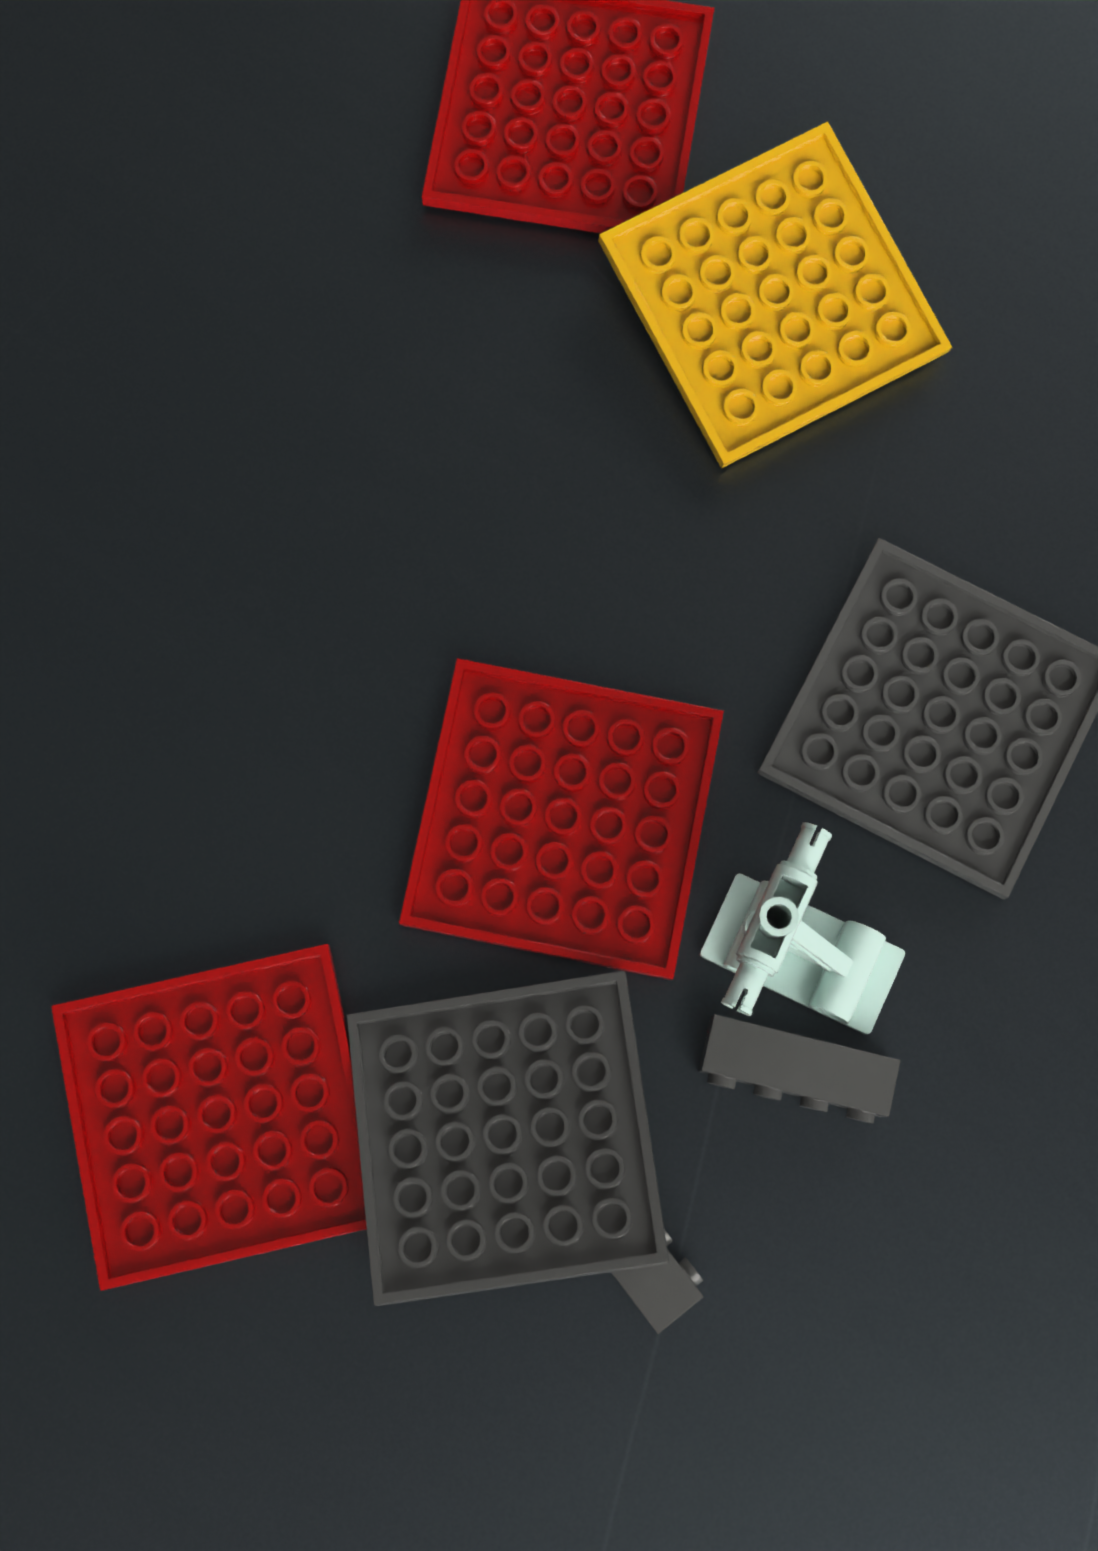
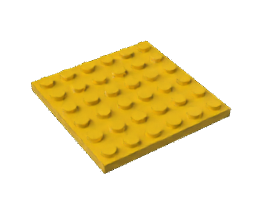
[598,122,952,469]

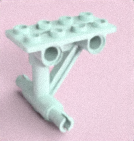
[700,822,905,1035]

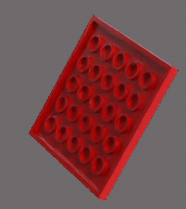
[422,0,715,233]
[399,658,724,980]
[51,944,367,1291]

